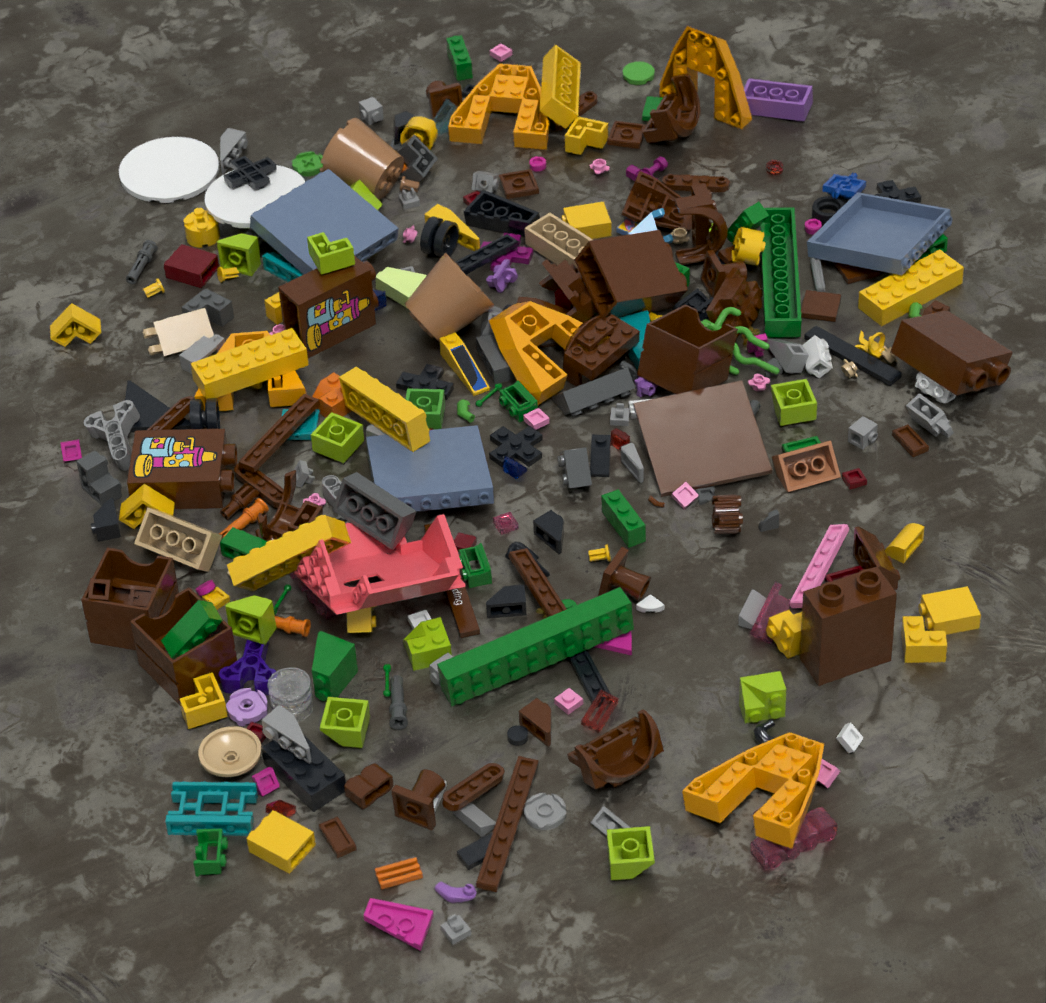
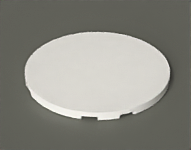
[119,137,219,203]
[205,165,305,228]

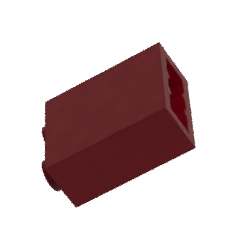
[163,244,219,288]

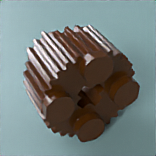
[711,495,743,534]

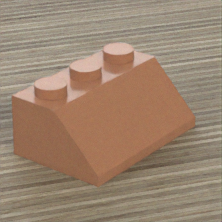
[772,441,841,492]

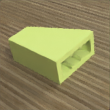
[376,267,427,308]

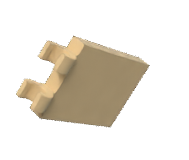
[143,308,214,357]

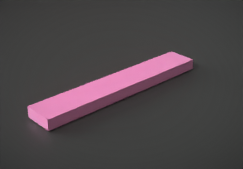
[789,524,850,608]

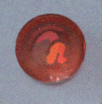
[766,160,783,175]

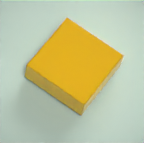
[202,586,230,610]

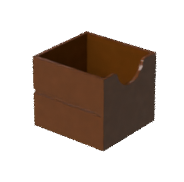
[637,304,738,394]
[81,548,179,650]
[130,587,237,706]

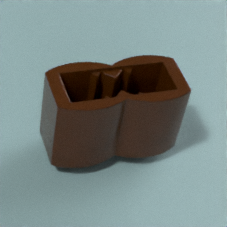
[344,763,394,809]

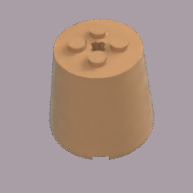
[320,118,404,200]
[405,253,495,342]

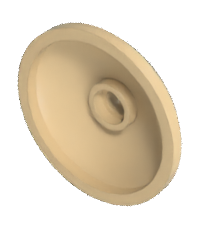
[198,726,262,777]

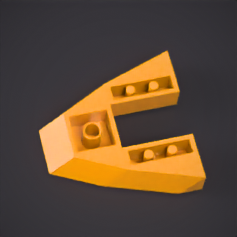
[660,26,753,129]
[448,64,549,150]
[489,301,610,405]
[194,331,307,411]
[682,732,824,849]

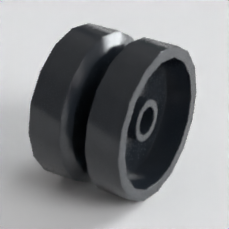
[420,216,459,258]
[189,398,221,429]

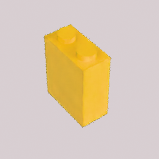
[561,201,612,239]
[918,586,981,635]
[247,810,316,874]

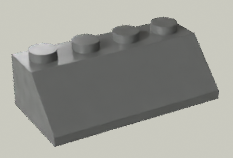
[551,367,635,416]
[333,472,416,549]

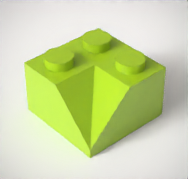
[217,233,261,276]
[771,379,817,426]
[311,412,364,463]
[225,595,276,645]
[403,617,452,671]
[739,671,786,723]
[320,697,370,748]
[607,826,655,880]

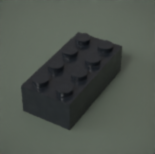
[261,734,346,812]

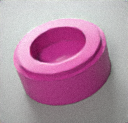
[529,156,546,171]
[804,219,822,235]
[195,580,216,596]

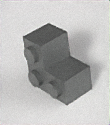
[397,135,438,182]
[182,288,234,327]
[557,447,592,489]
[76,450,122,506]

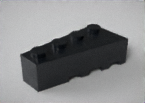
[464,190,540,237]

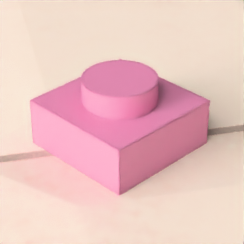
[490,44,512,62]
[523,408,549,430]
[671,482,699,509]
[554,688,583,715]
[817,759,840,788]

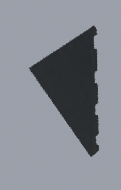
[125,380,191,432]

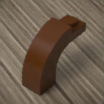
[88,578,155,607]

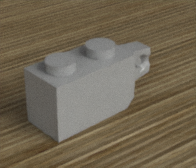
[179,334,225,374]
[906,393,954,438]

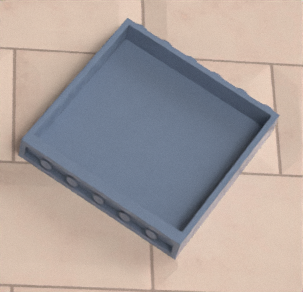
[250,169,399,274]
[807,192,952,275]
[366,425,494,512]

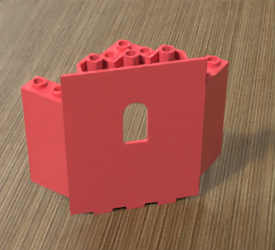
[294,514,466,615]

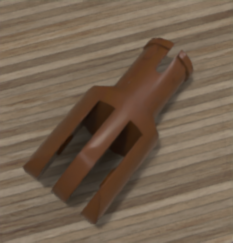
[220,483,260,520]

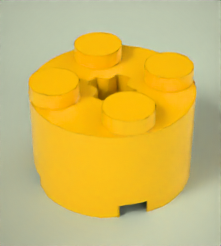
[400,117,438,150]
[183,208,220,248]
[731,227,765,266]

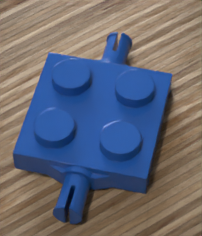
[822,172,866,199]

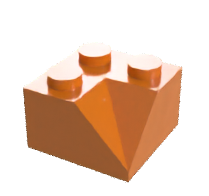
[312,372,352,418]

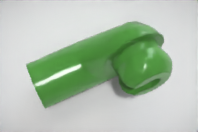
[909,302,923,318]
[457,399,475,423]

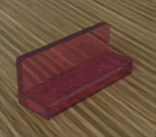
[750,581,790,644]

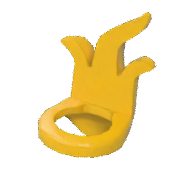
[855,331,885,359]

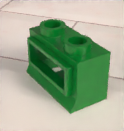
[498,380,538,423]
[459,543,492,588]
[193,829,228,877]

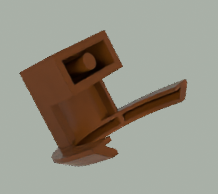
[258,470,323,539]

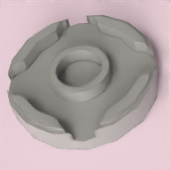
[524,793,566,830]

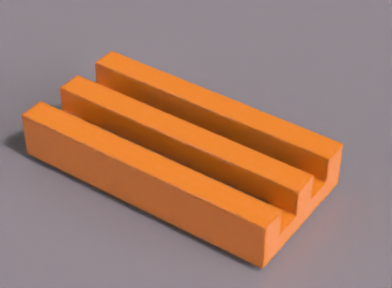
[375,857,423,890]

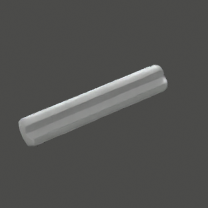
[810,257,825,292]

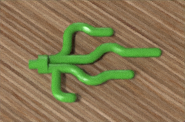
[701,307,780,375]

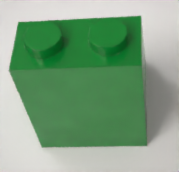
[312,631,358,702]

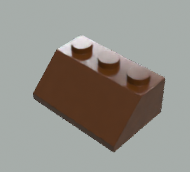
[853,526,900,590]

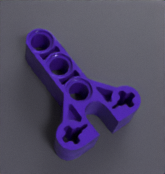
[219,639,279,695]

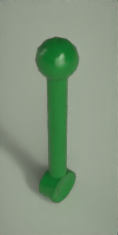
[475,383,502,407]
[273,584,292,615]
[383,664,392,697]

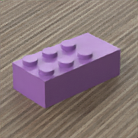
[744,79,813,121]

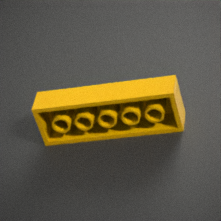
[540,45,581,129]
[858,250,964,326]
[191,328,309,400]
[339,367,430,452]
[227,515,351,591]

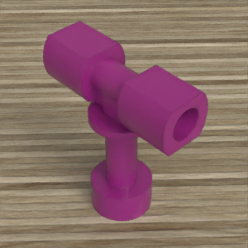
[626,156,668,181]

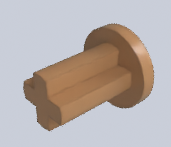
[400,176,420,192]

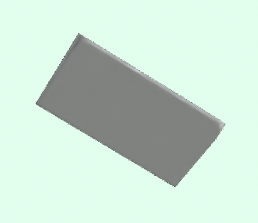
[738,589,771,631]
[453,802,496,837]
[590,806,631,836]

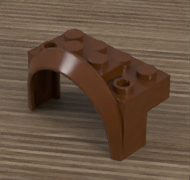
[642,74,700,143]
[675,183,728,266]
[563,314,640,387]

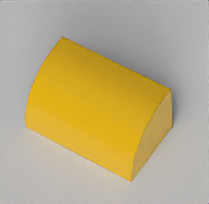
[885,523,925,564]

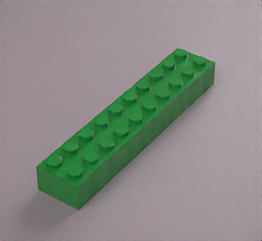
[759,207,802,338]
[437,587,634,707]

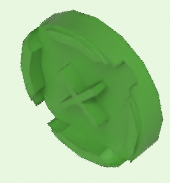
[623,62,655,85]
[292,151,323,177]

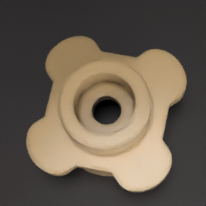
[671,228,690,244]
[881,346,898,364]
[841,359,858,378]

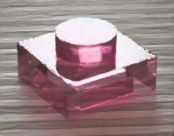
[493,512,519,535]

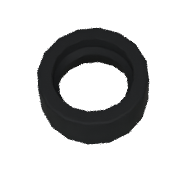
[812,196,844,226]

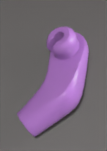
[435,881,476,903]

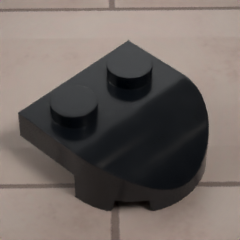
[672,288,713,321]

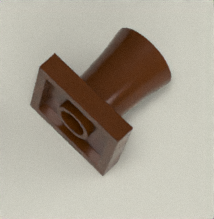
[426,80,463,122]
[700,250,747,298]
[598,547,651,602]
[391,769,446,831]

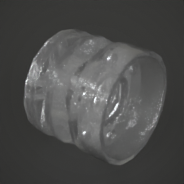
[268,668,314,722]

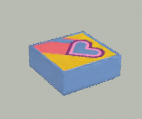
[616,219,638,235]

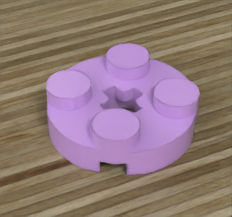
[226,688,268,726]

